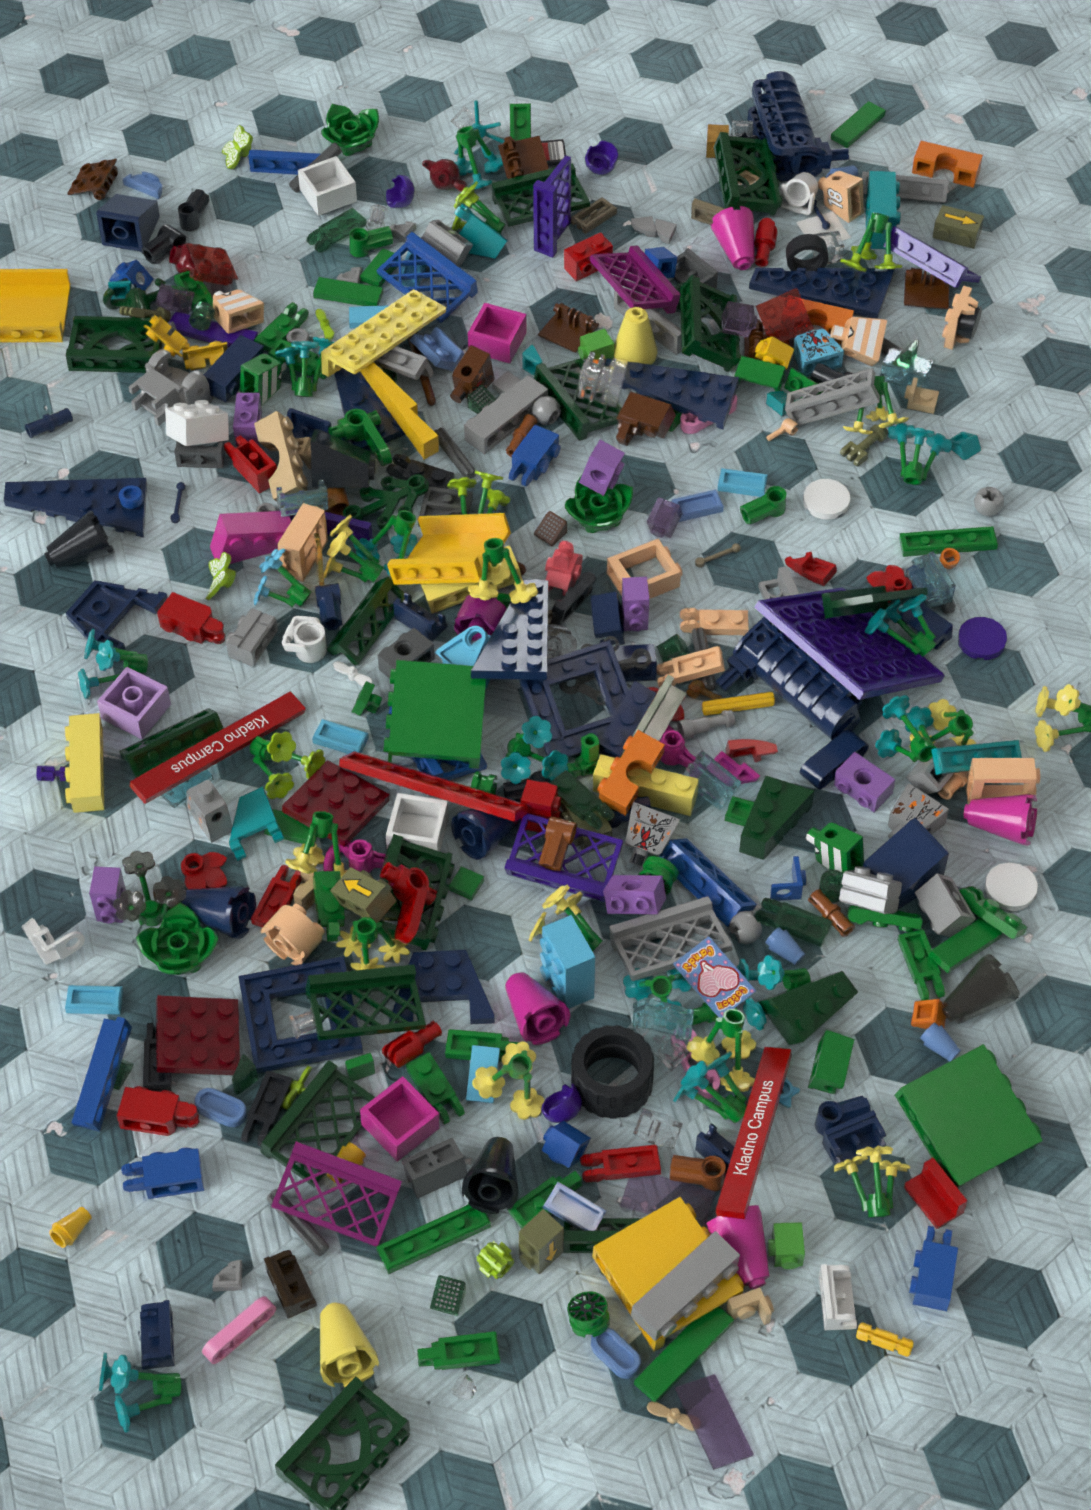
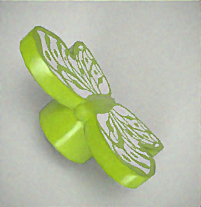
[222,125,253,170]
[205,552,236,600]

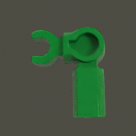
[563,733,599,783]

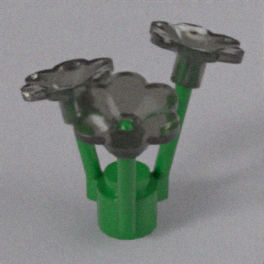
[113,851,186,927]

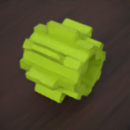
[476,1241,514,1279]

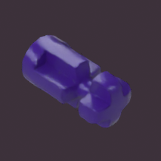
[36,766,66,781]

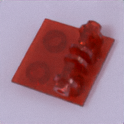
[186,243,238,286]
[756,288,814,342]

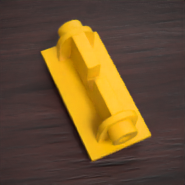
[144,315,190,357]
[182,341,228,371]

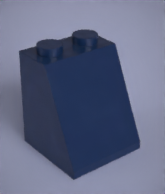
[96,194,160,252]
[863,818,949,909]

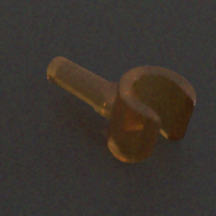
[686,680,722,700]

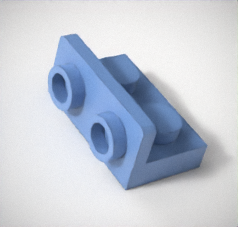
[410,327,464,371]

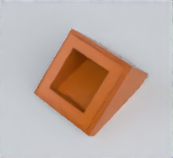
[911,999,947,1029]

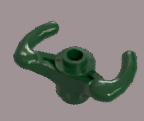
[103,278,168,318]

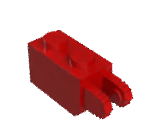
[223,435,277,494]
[157,592,226,644]
[117,1086,200,1136]

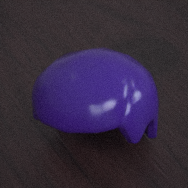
[585,140,619,175]
[386,175,415,208]
[541,1084,582,1123]

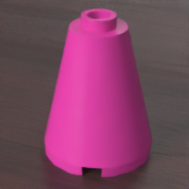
[710,206,754,270]
[964,794,1037,846]
[505,972,571,1045]
[707,1205,770,1290]

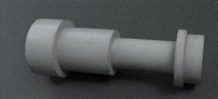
[677,710,735,740]

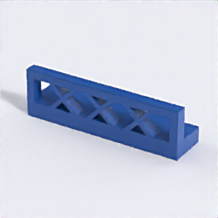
[248,150,338,175]
[659,838,757,927]
[71,1017,132,1132]

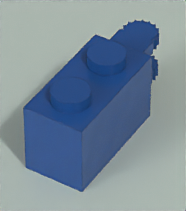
[508,425,561,487]
[121,1148,204,1199]
[909,1226,958,1312]

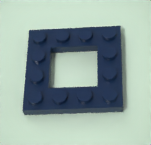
[518,640,638,758]
[238,956,363,1074]

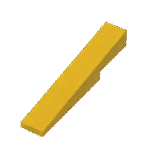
[360,362,439,460]

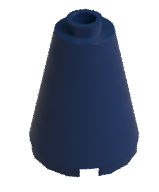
[451,798,521,860]
[180,886,256,939]

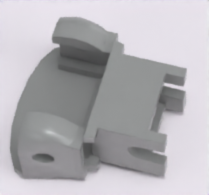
[129,349,213,426]

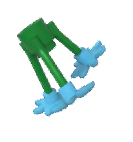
[254,549,312,608]

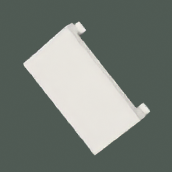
[819,1264,857,1330]

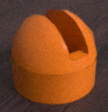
[940,548,960,569]

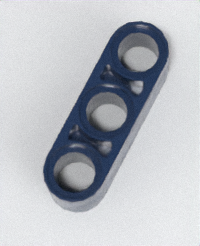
[799,729,869,790]

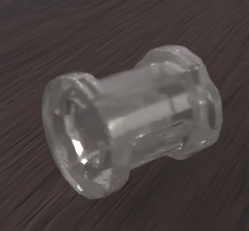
[366,204,388,231]
[288,1008,316,1039]

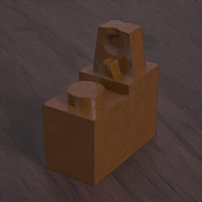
[616,391,676,446]

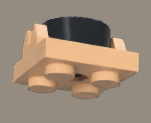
[942,286,982,350]

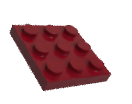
[282,760,390,847]
[156,995,240,1076]

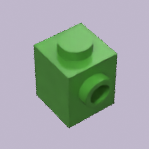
[578,329,614,365]
[767,1222,805,1269]

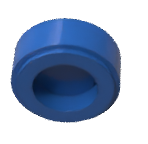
[119,485,144,509]

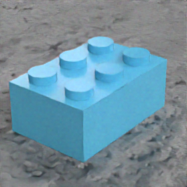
[540,915,595,1009]

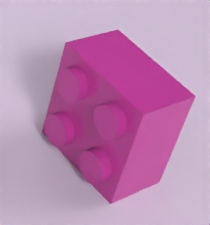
[468,302,527,364]
[360,1076,439,1162]

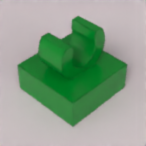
[351,681,383,716]

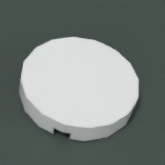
[803,479,850,520]
[985,862,1038,911]

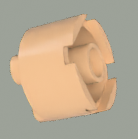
[261,903,325,965]

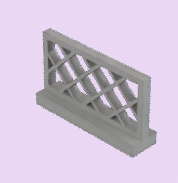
[609,896,732,981]

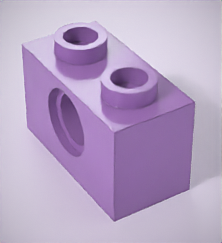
[233,393,262,446]
[579,440,625,496]
[621,577,650,631]
[834,752,895,813]
[89,866,127,924]
[603,875,666,914]

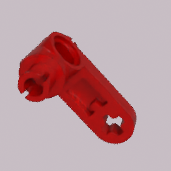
[380,862,437,944]

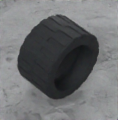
[571,1025,654,1119]

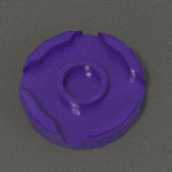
[958,617,1007,660]

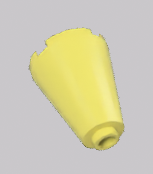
[614,307,657,365]
[320,1302,379,1387]

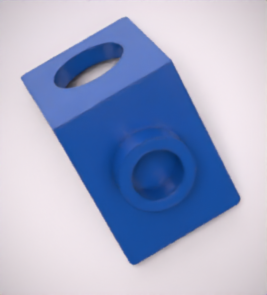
[109,259,154,291]
[770,856,806,901]

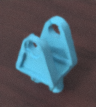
[435,626,491,689]

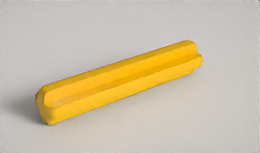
[701,692,775,716]

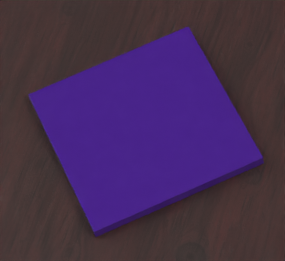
[754,587,945,700]

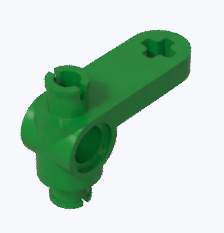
[329,409,392,467]

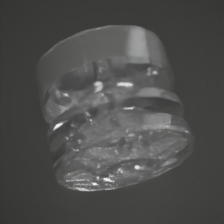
[578,351,628,408]

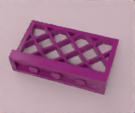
[590,245,681,314]
[271,1141,402,1247]

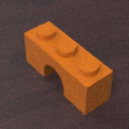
[912,141,983,188]
[781,296,854,344]
[597,730,665,816]

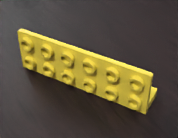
[321,289,446,377]

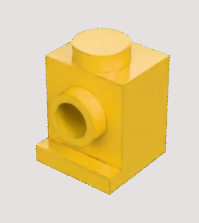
[755,336,794,369]

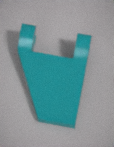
[454,203,508,259]
[229,787,284,861]

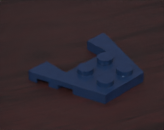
[66,580,168,663]
[389,950,495,1025]

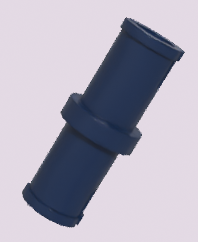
[25,408,73,438]

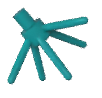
[454,100,504,158]

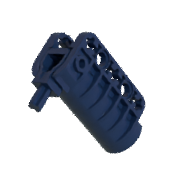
[747,71,849,182]
[715,617,863,740]

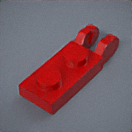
[251,864,302,928]
[580,1145,661,1182]

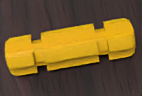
[856,1322,914,1357]

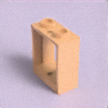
[278,503,328,582]
[607,539,682,599]
[966,758,1040,804]

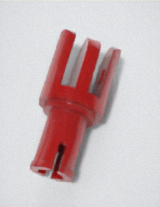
[754,217,778,267]
[382,1020,442,1068]

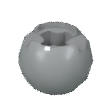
[532,396,561,425]
[974,486,1004,516]
[729,911,762,945]

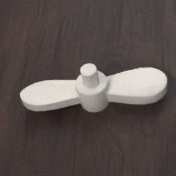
[333,661,372,687]

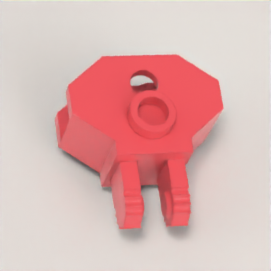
[545,541,583,596]

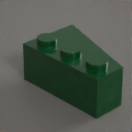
[739,775,814,860]
[758,971,858,1045]

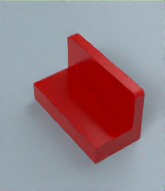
[904,1158,967,1229]

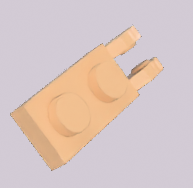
[680,608,749,635]
[657,646,725,687]

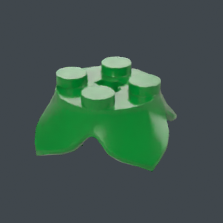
[321,103,379,156]
[565,475,633,533]
[136,902,218,975]

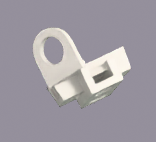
[21,918,85,965]

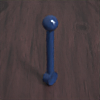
[808,200,831,230]
[170,482,186,523]

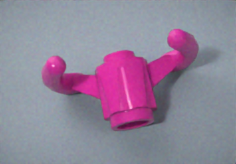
[659,725,705,779]
[323,839,386,873]

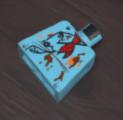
[793,326,844,377]

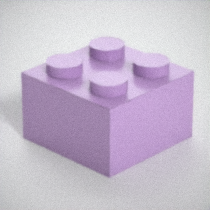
[97,667,171,739]

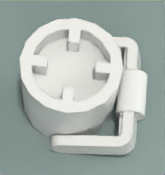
[780,172,818,215]
[282,616,327,663]

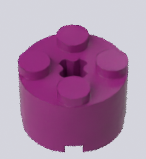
[454,595,507,642]

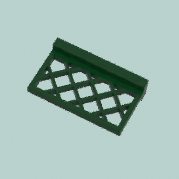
[492,163,590,227]
[534,358,622,441]
[822,586,928,618]
[305,964,426,1041]
[260,1060,375,1188]

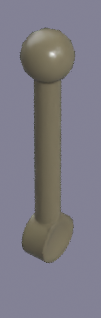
[695,543,741,567]

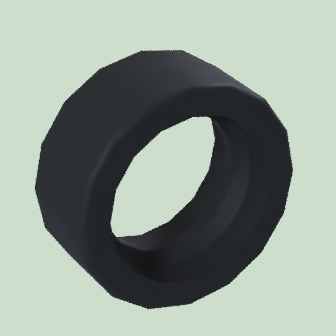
[786,234,828,271]

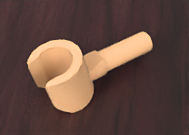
[766,418,798,441]

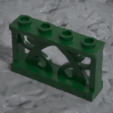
[714,132,782,216]
[680,275,741,372]
[65,316,163,373]
[378,834,455,951]
[275,1376,410,1510]

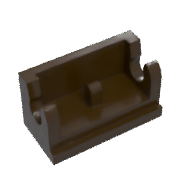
[264,1250,317,1319]

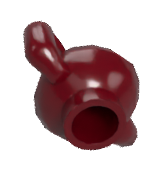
[422,159,467,192]
[169,243,204,273]

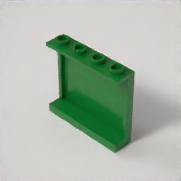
[383,660,486,769]
[894,1044,1043,1189]

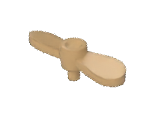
[647,1402,701,1431]

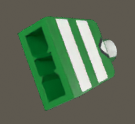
[240,354,287,406]
[806,822,864,880]

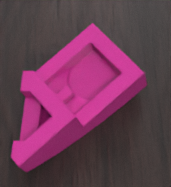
[705,751,760,786]

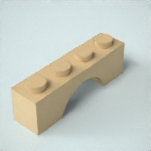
[254,411,309,504]

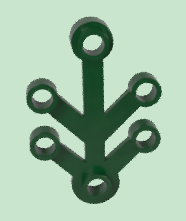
[343,475,429,530]

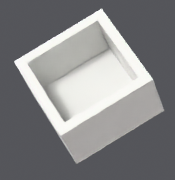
[298,156,357,216]
[165,400,229,446]
[386,793,449,851]

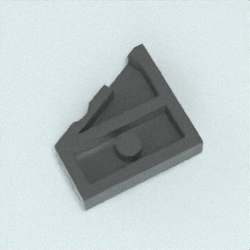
[418,487,473,527]

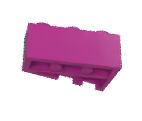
[210,511,292,564]

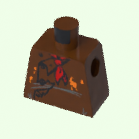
[450,345,495,403]

